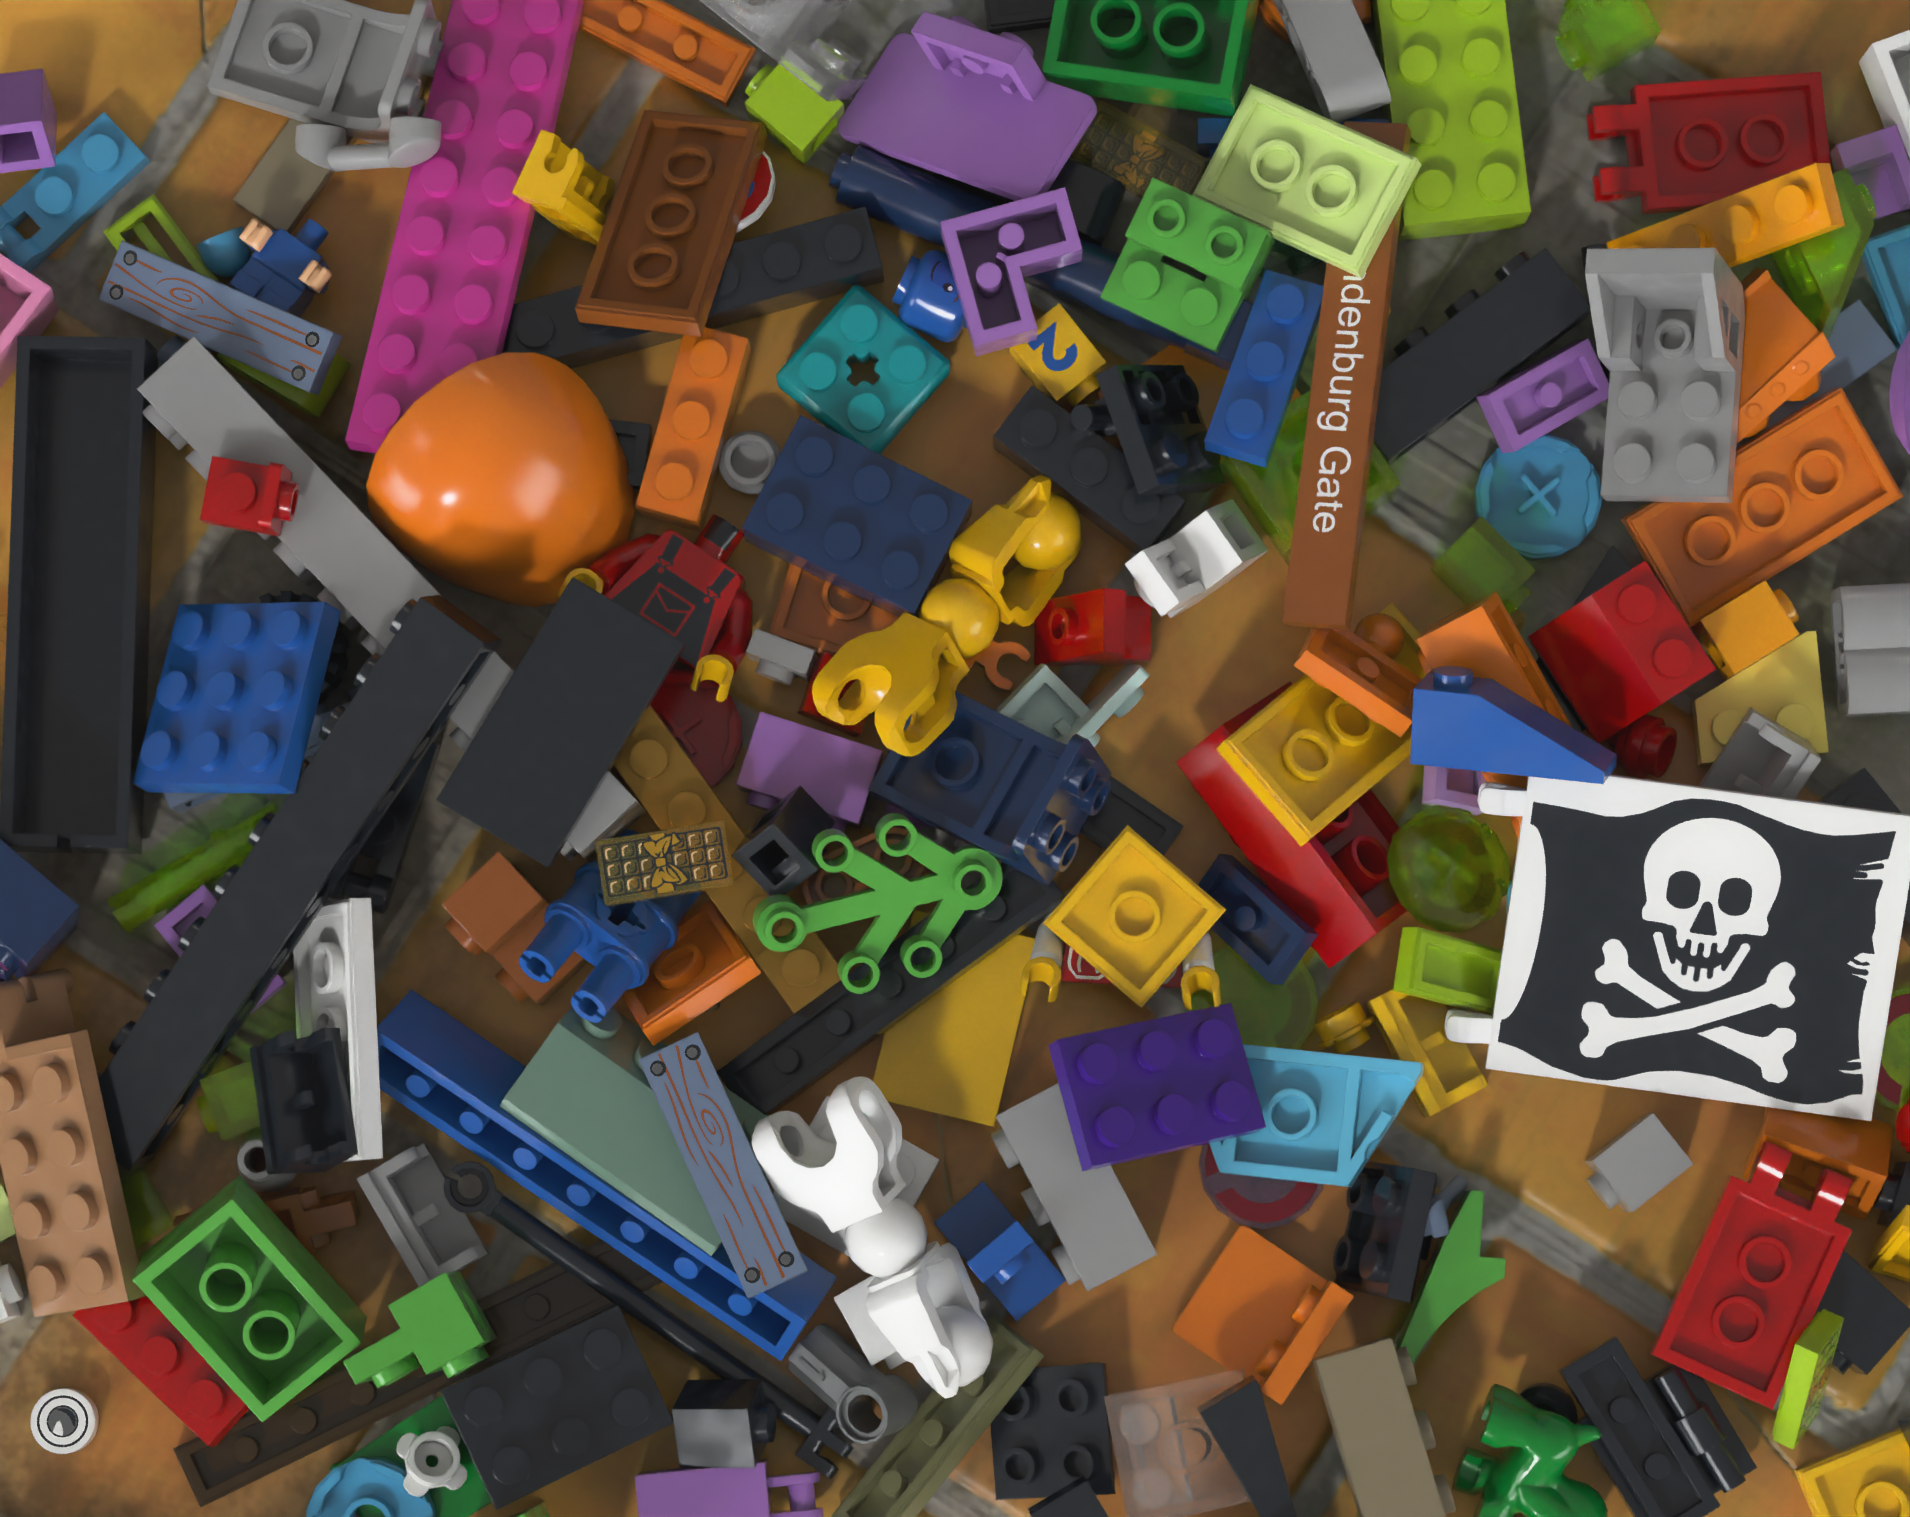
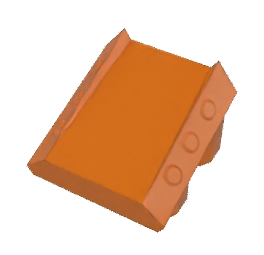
[1736,268,1836,444]

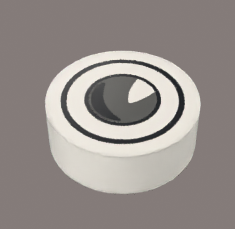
[30,1388,99,1454]

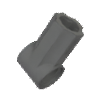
[787,1323,917,1444]

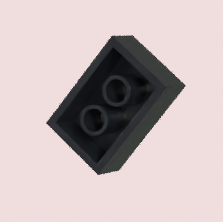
[440,1305,673,1510]

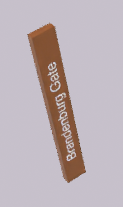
[1282,121,1411,630]

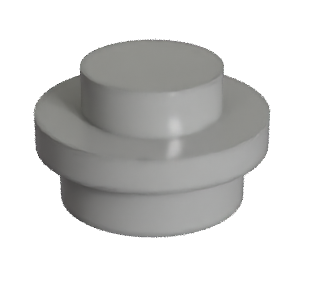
[719,431,781,495]

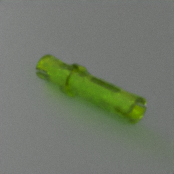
[108,800,280,933]

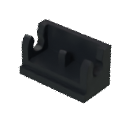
[249,1028,358,1174]

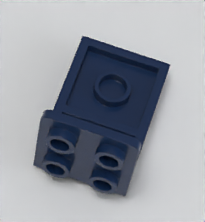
[868,691,1112,886]

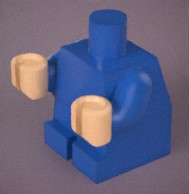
[230,218,332,317]

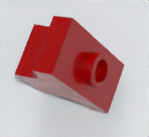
[1034,588,1151,667]

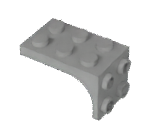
[207,0,445,143]

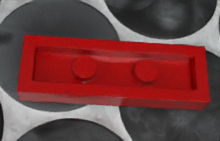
[72,1296,249,1447]

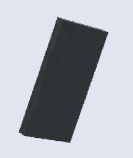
[436,577,686,869]

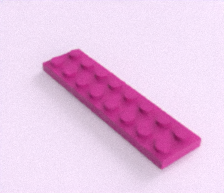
[345,0,584,454]

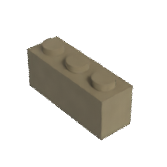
[1312,1336,1456,1517]

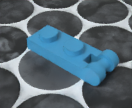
[0,112,151,273]

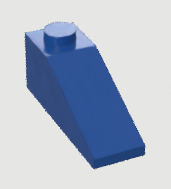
[1410,666,1617,784]

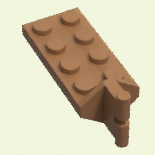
[0,968,146,1317]

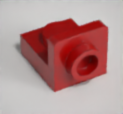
[200,456,299,537]

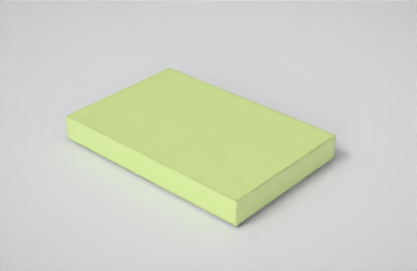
[1192,84,1421,278]

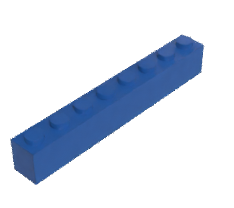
[377,989,838,1361]

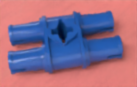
[519,829,702,1023]

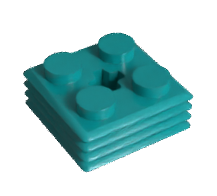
[776,285,950,454]

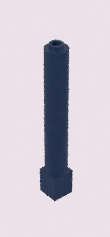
[829,144,1253,371]

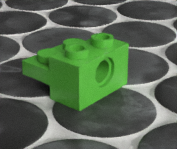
[1100,177,1275,354]
[343,1271,497,1388]

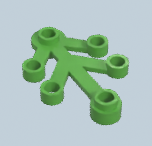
[752,813,1003,994]

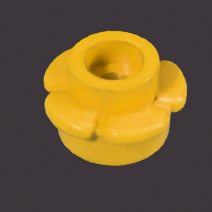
[1313,1000,1375,1054]

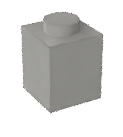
[1585,1113,1694,1212]

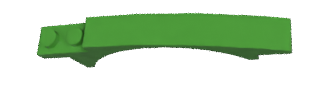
[1356,1190,1506,1517]

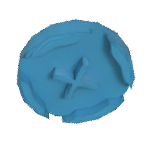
[1474,434,1602,561]

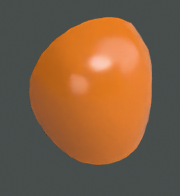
[366,352,635,607]

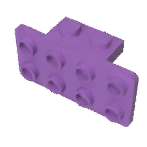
[837,11,1097,201]

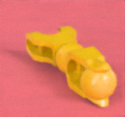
[812,475,1084,757]

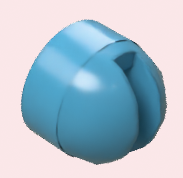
[196,227,251,278]

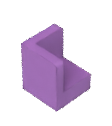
[1830,125,1910,227]

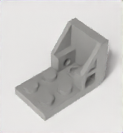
[1585,248,1746,503]

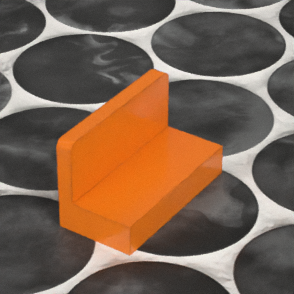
[1742,1107,1894,1220]

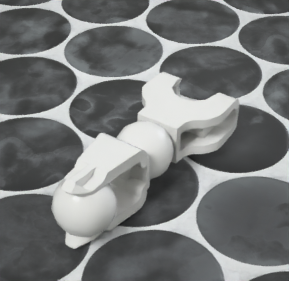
[752,1077,994,1399]

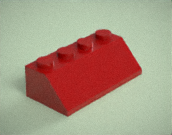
[1176,681,1443,969]

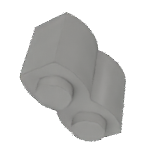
[1830,583,1910,718]

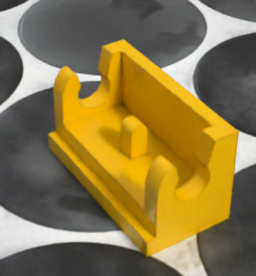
[512,129,615,247]
[1365,989,1488,1118]

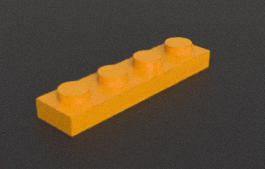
[1606,163,1846,268]

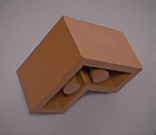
[441,851,588,1006]

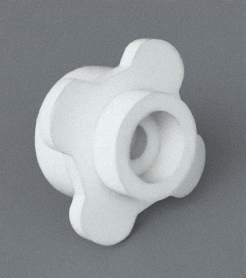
[396,1426,467,1497]

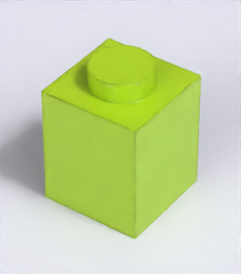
[745,56,845,165]

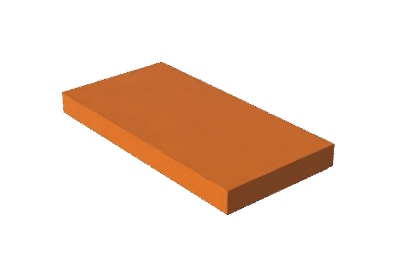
[1620,387,1903,628]

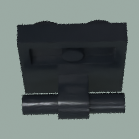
[1070,365,1226,495]
[1333,1161,1438,1303]
[1577,1363,1757,1517]

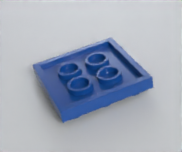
[132,602,341,794]

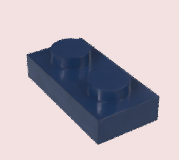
[1198,854,1319,985]

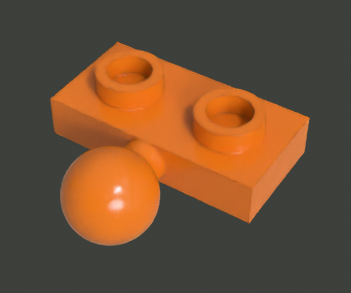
[1293,613,1422,737]

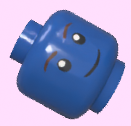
[892,249,968,343]

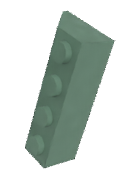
[499,1007,770,1256]

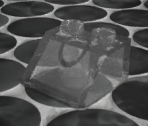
[1104,1368,1251,1517]

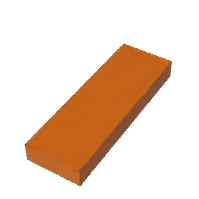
[578,0,757,108]

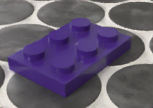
[1048,1003,1266,1172]

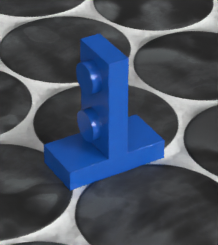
[934,1181,1066,1321]

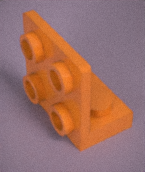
[1172,1225,1354,1405]

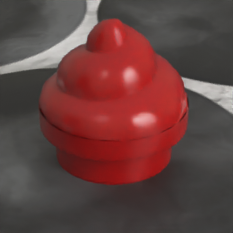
[1607,714,1677,779]

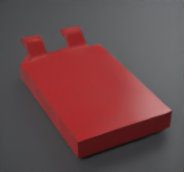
[1586,72,1831,215]
[1650,1141,1853,1410]

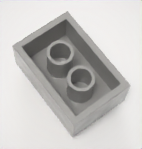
[990,1083,1157,1291]

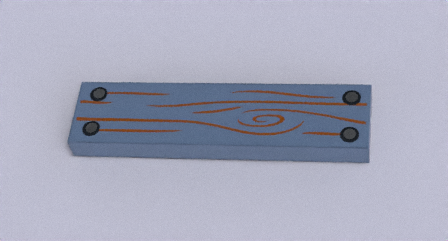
[98,241,342,395]
[638,1032,808,1299]

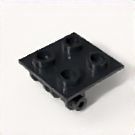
[990,1362,1116,1500]

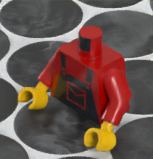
[557,514,753,702]

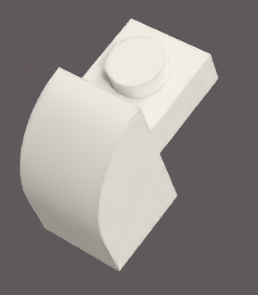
[1125,499,1269,618]

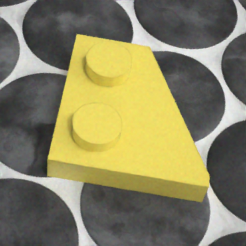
[1691,631,1829,766]

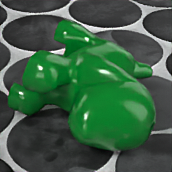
[1452,1384,1608,1517]

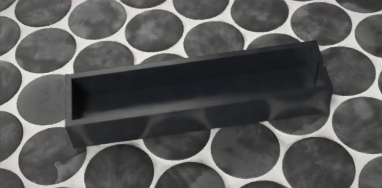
[0,336,158,854]

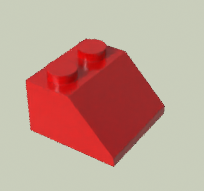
[1527,561,1716,744]

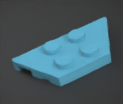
[1209,1044,1424,1187]

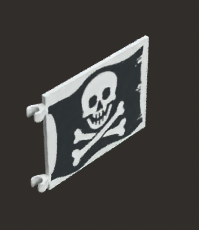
[1444,775,1910,1121]

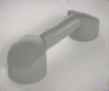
[295,117,442,172]

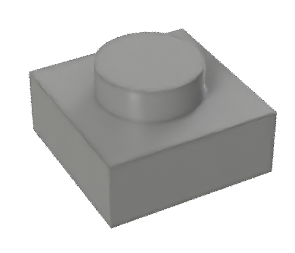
[746,628,817,686]

